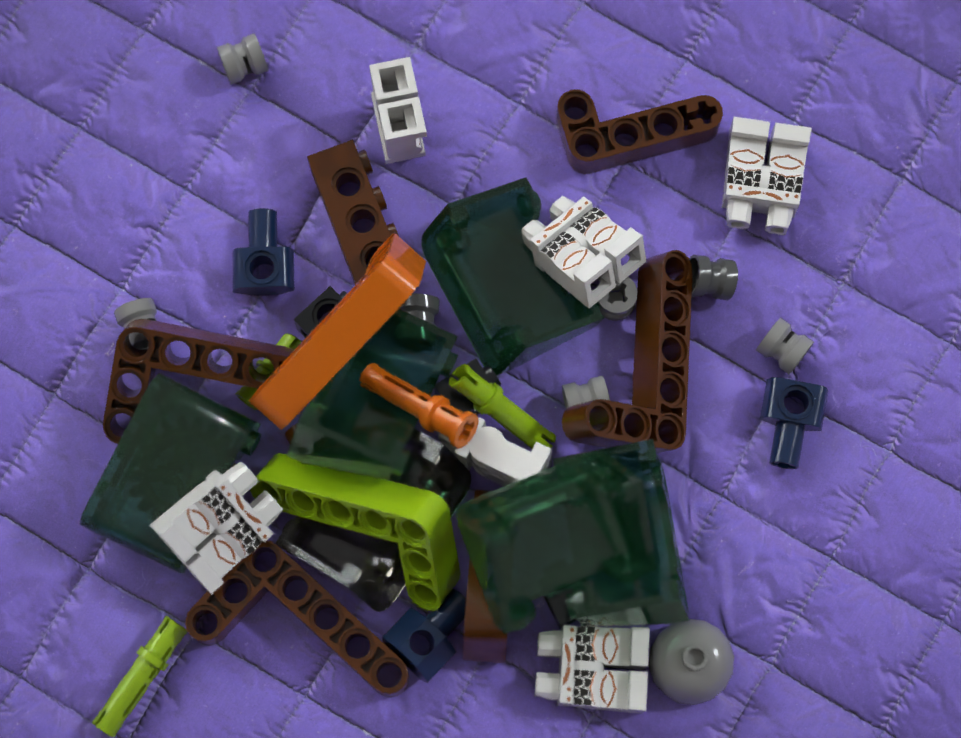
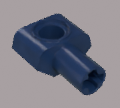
[232,208,294,296]
[760,377,828,469]
[382,589,466,682]

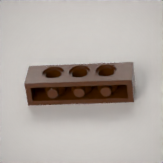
[307,140,399,285]

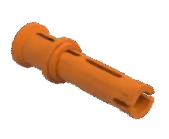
[360,363,479,449]

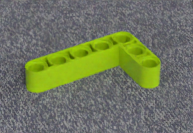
[250,453,461,611]

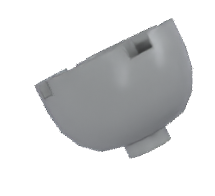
[648,619,734,705]

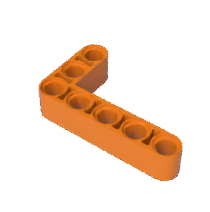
[249,233,426,430]

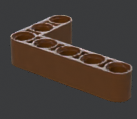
[562,250,693,455]
[103,319,295,445]
[185,540,410,697]

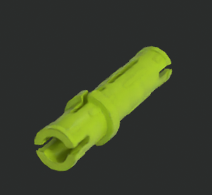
[449,364,556,449]
[91,616,188,738]

